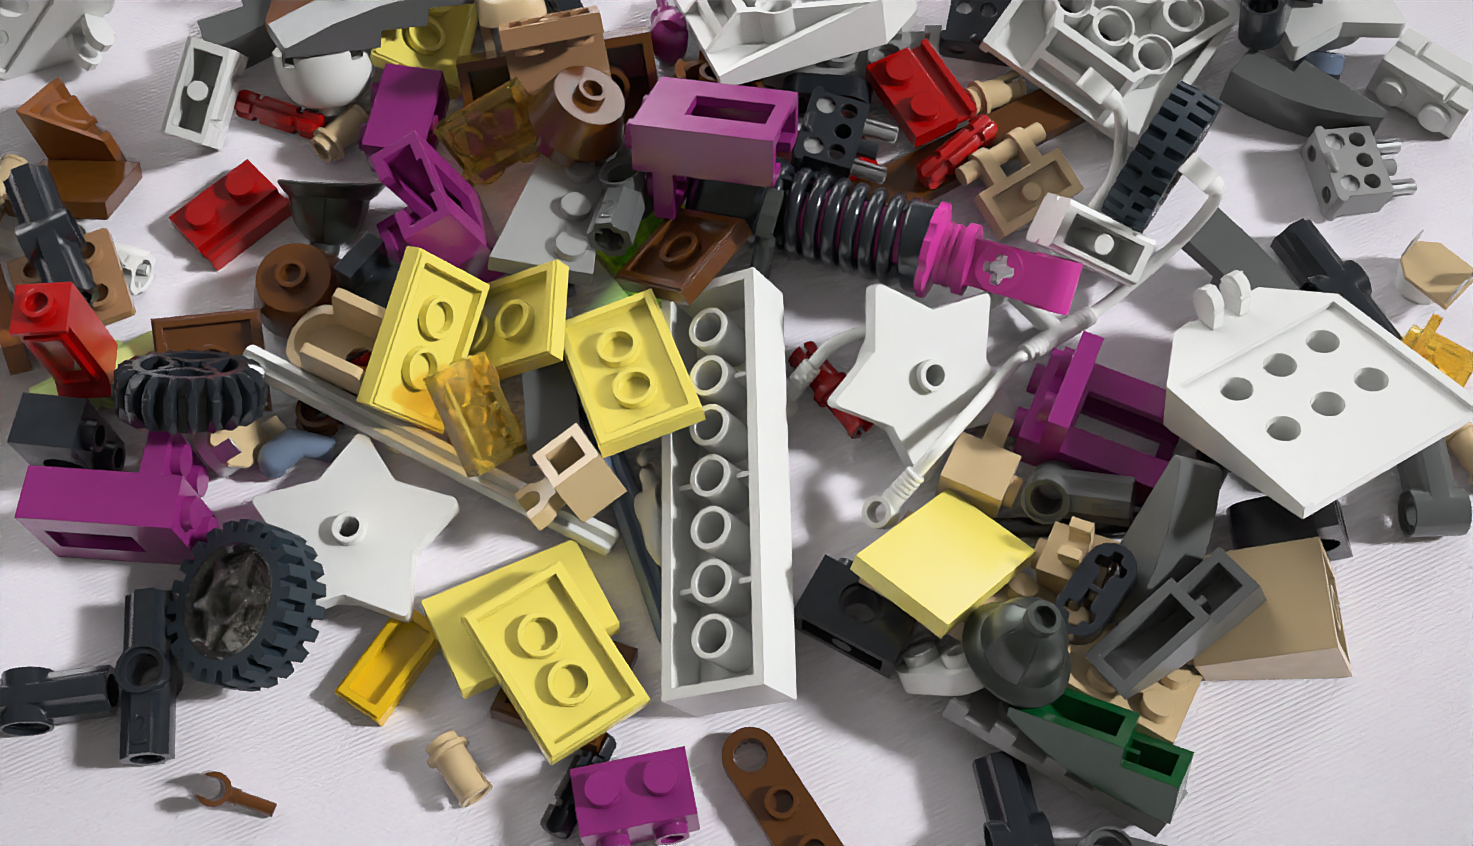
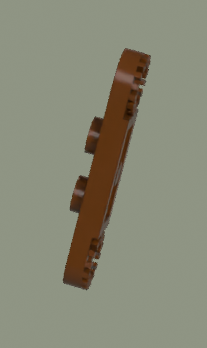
[722,727,844,846]

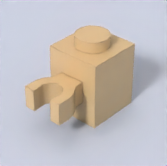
[935,412,1024,518]
[513,423,627,531]
[1030,517,1120,609]

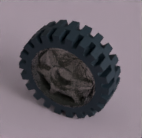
[1101,81,1223,234]
[167,519,326,692]

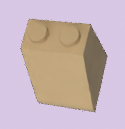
[1187,537,1353,681]

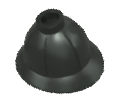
[277,179,386,256]
[962,596,1071,708]

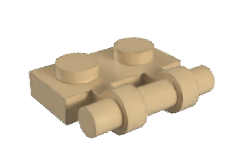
[955,122,1084,241]

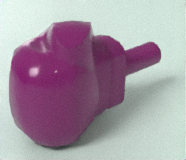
[650,0,688,65]

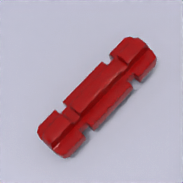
[234,89,327,140]
[916,114,998,190]

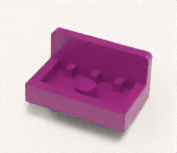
[570,746,700,846]

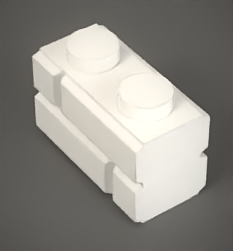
[1366,27,1473,139]
[160,36,248,150]
[1026,192,1156,288]

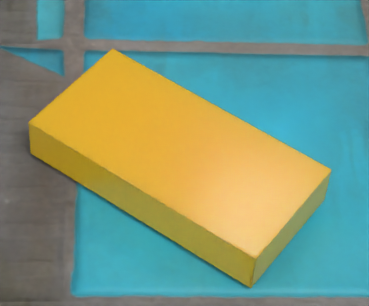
[334,609,440,726]

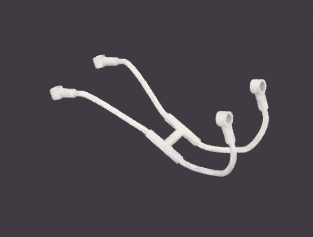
[786,67,1225,530]

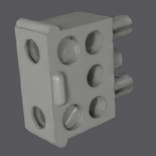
[1300,126,1417,221]

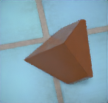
[16,77,127,161]

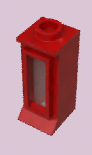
[9,282,118,399]

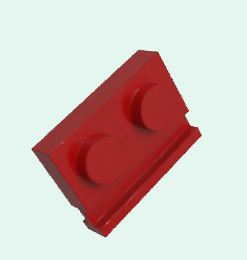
[865,38,978,149]
[168,159,292,272]

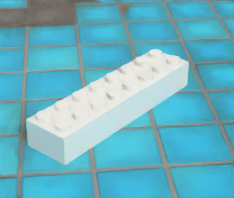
[662,267,797,717]

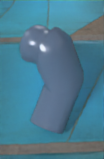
[257,428,337,479]

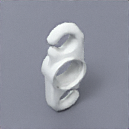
[634,449,662,568]

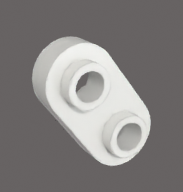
[897,642,984,696]

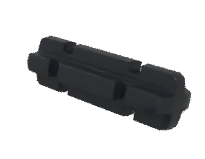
[540,732,616,840]

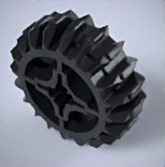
[111,349,268,435]

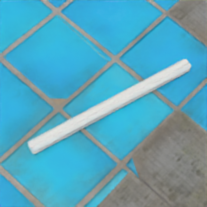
[243,345,620,556]

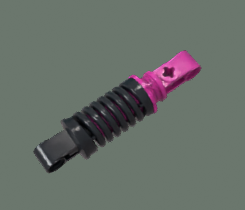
[684,157,1083,315]

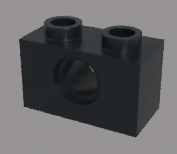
[7,392,126,471]
[794,554,920,679]

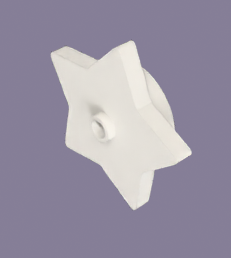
[1237,0,1407,61]
[827,284,1017,482]
[251,432,460,623]

